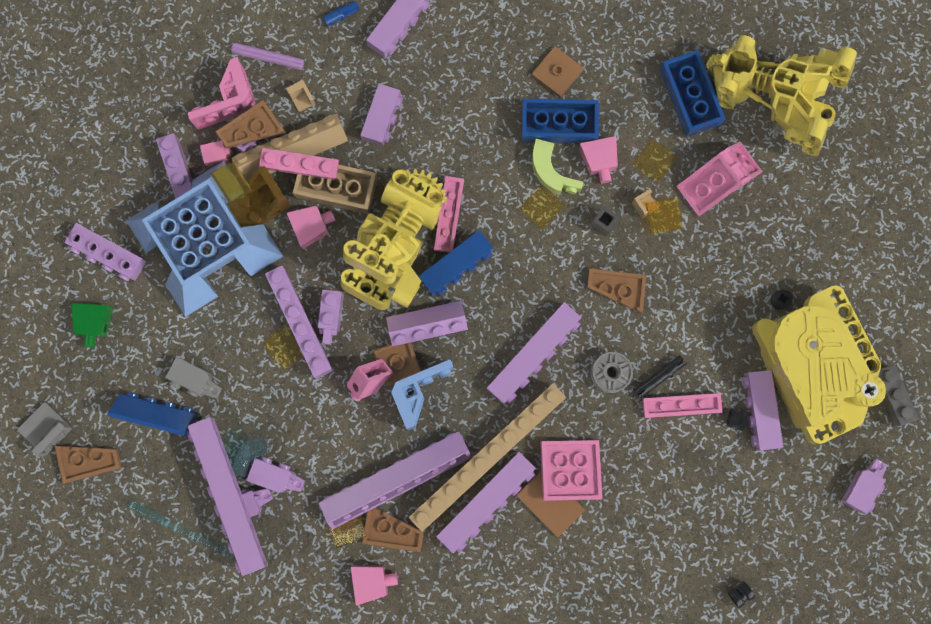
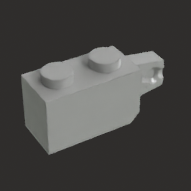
[165,357,222,399]

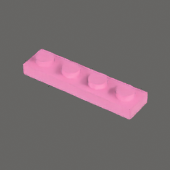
[259,148,339,180]
[434,176,464,253]
[642,393,723,418]

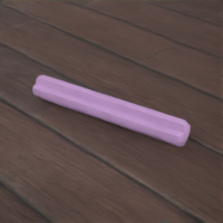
[232,43,304,70]

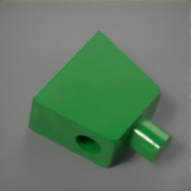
[72,303,113,348]

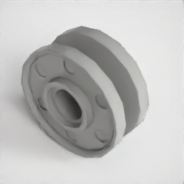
[591,352,633,393]

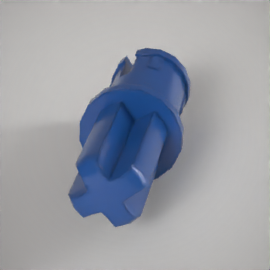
[323,1,360,27]

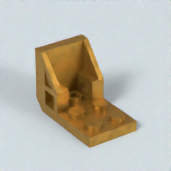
[227,166,290,228]

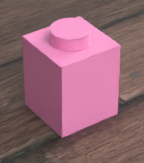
[200,140,231,168]

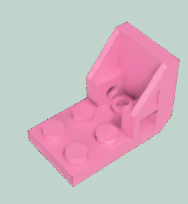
[188,57,256,130]
[677,141,763,217]

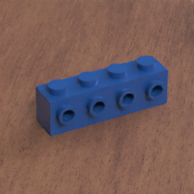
[418,230,494,297]

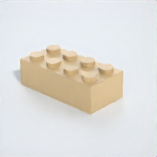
[293,165,378,214]

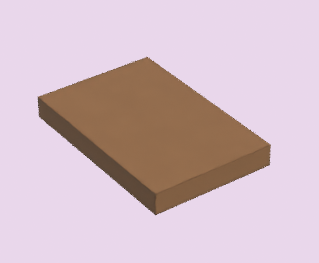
[516,470,585,538]

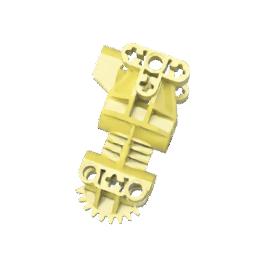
[705,35,857,156]
[340,169,447,310]

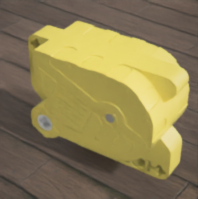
[752,285,886,444]

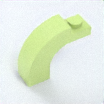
[532,139,583,195]

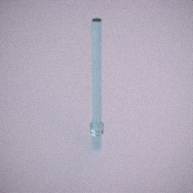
[129,502,235,560]

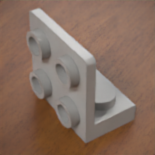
[18,402,73,457]

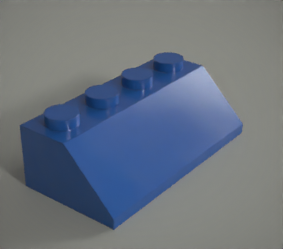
[107,392,198,436]

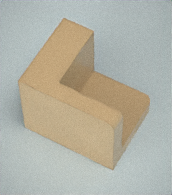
[286,80,315,112]
[632,189,659,218]

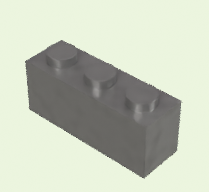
[878,364,919,427]

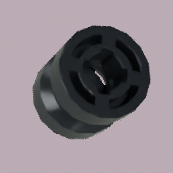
[727,581,756,609]

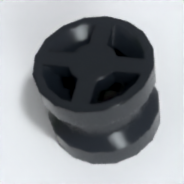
[770,289,793,310]
[726,408,748,431]

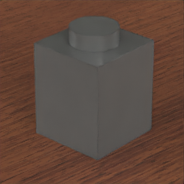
[591,206,620,236]

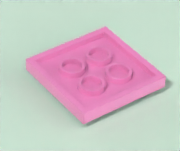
[540,440,602,501]

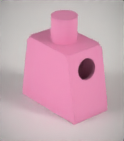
[579,136,618,184]
[287,206,336,249]
[347,359,393,401]
[351,565,398,605]

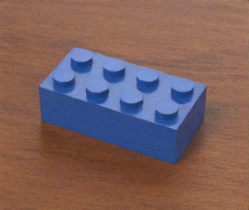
[659,50,726,137]
[521,99,599,143]

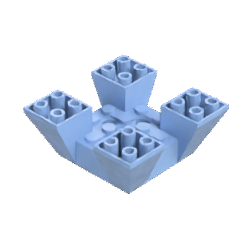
[126,161,284,317]

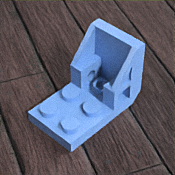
[391,359,454,430]

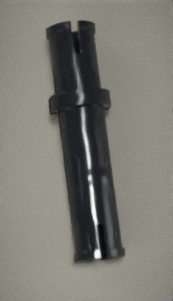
[633,355,687,399]

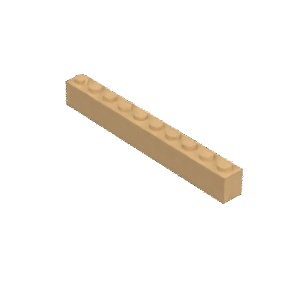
[409,384,566,532]

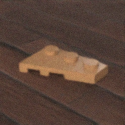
[215,100,285,149]
[587,268,647,314]
[55,446,122,484]
[362,508,424,553]

